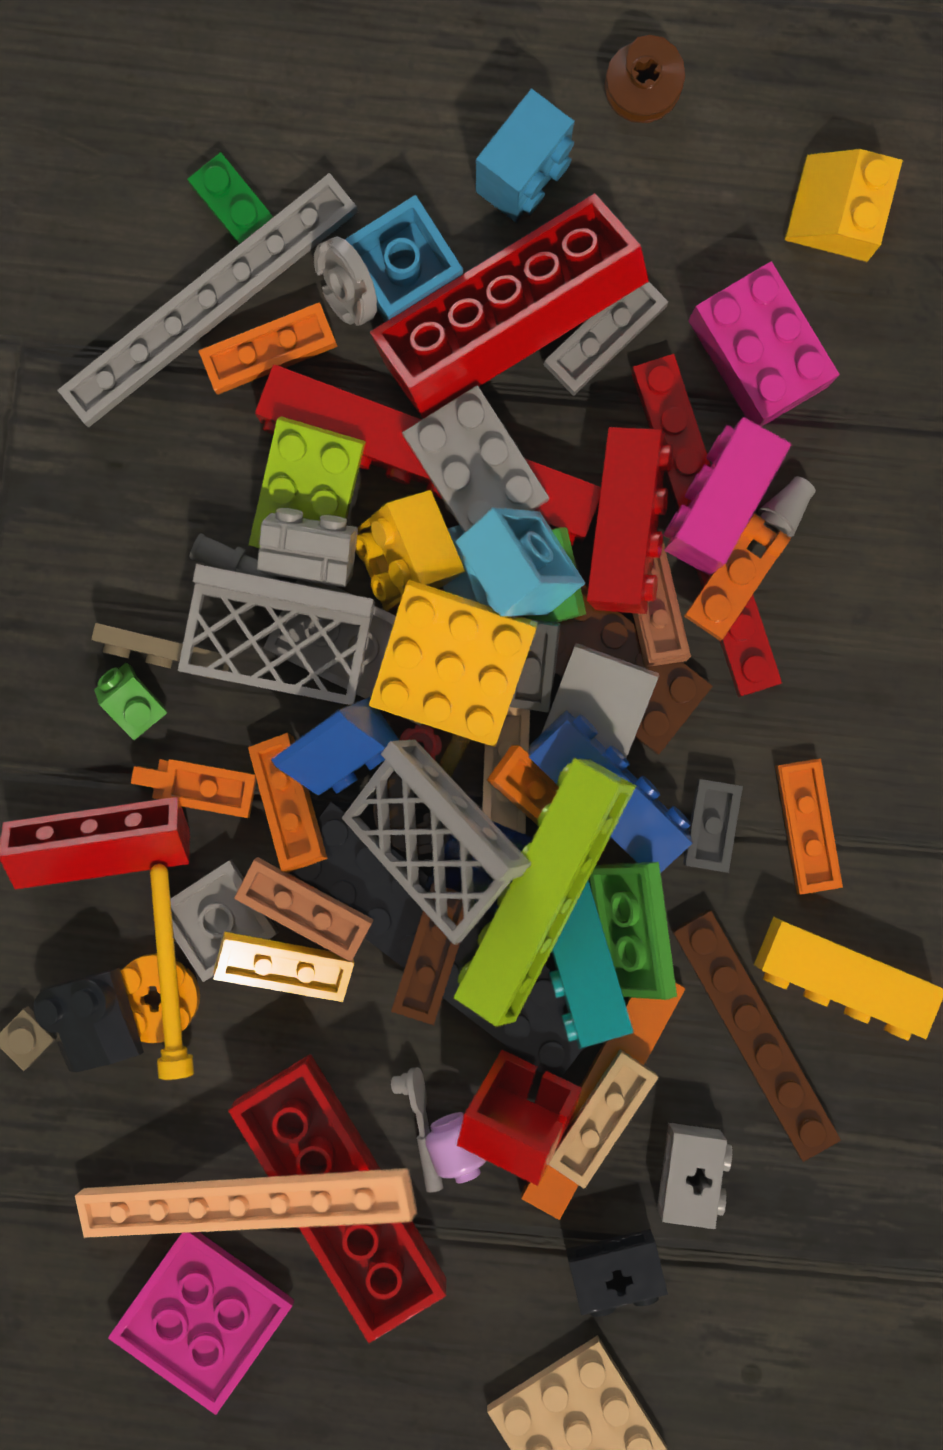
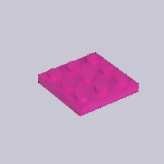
[108,1232,294,1415]

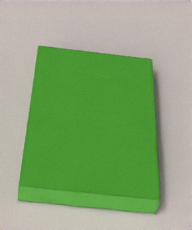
[590,862,677,1000]

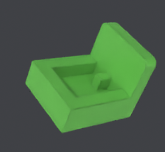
[94,663,168,740]

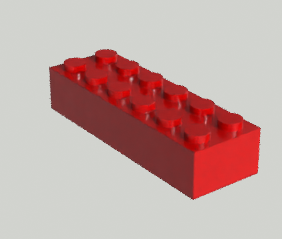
[370,193,649,419]
[228,1053,447,1343]

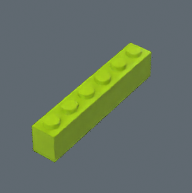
[454,758,636,1027]

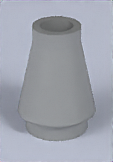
[758,476,816,537]

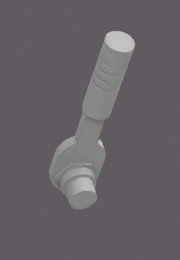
[391,1067,443,1192]

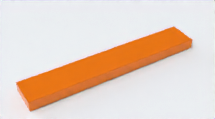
[521,982,686,1220]

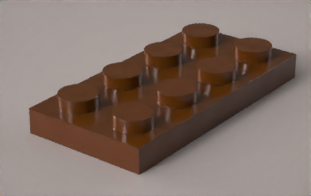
[555,585,713,755]

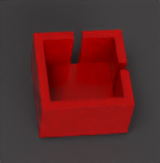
[456,1050,582,1186]

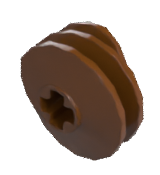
[604,35,685,123]

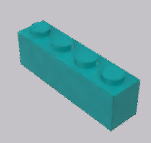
[549,881,634,1049]

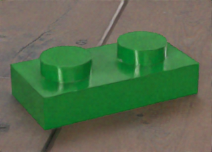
[187,152,273,245]

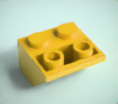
[355,490,465,611]

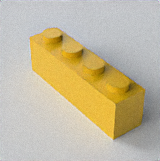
[754,917,943,1041]

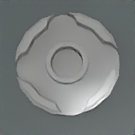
[314,236,377,326]

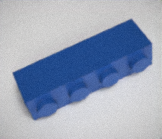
[529,710,693,873]

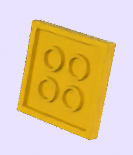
[369,579,538,747]

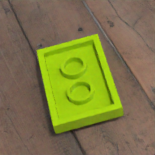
[249,416,366,548]

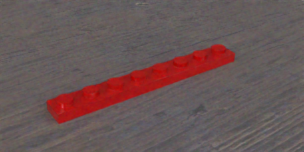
[631,354,782,697]

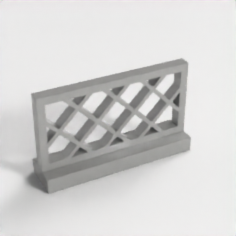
[178,564,375,705]
[342,740,531,944]

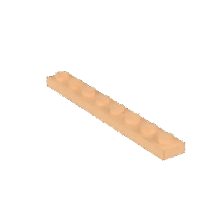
[75,1169,417,1237]

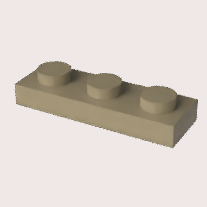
[91,623,229,679]

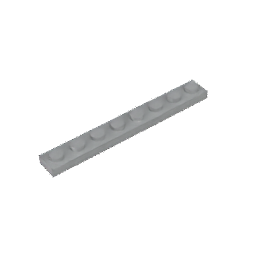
[57,173,358,427]

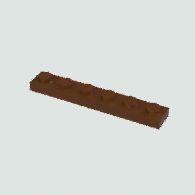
[671,909,841,1162]

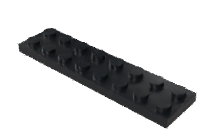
[289,801,583,1078]

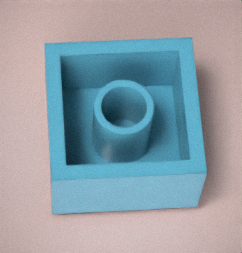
[455,508,585,616]

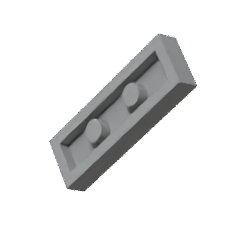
[544,282,669,396]

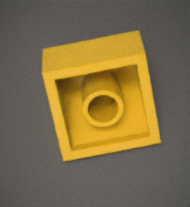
[785,149,903,262]

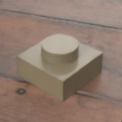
[0,1006,56,1071]

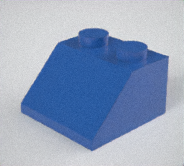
[271,697,399,795]

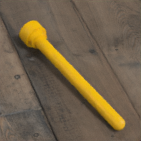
[150,864,194,1080]

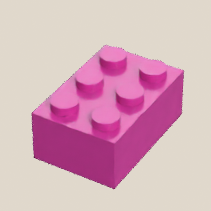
[688,261,840,427]
[663,417,791,576]

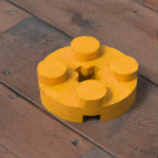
[120,953,200,1043]

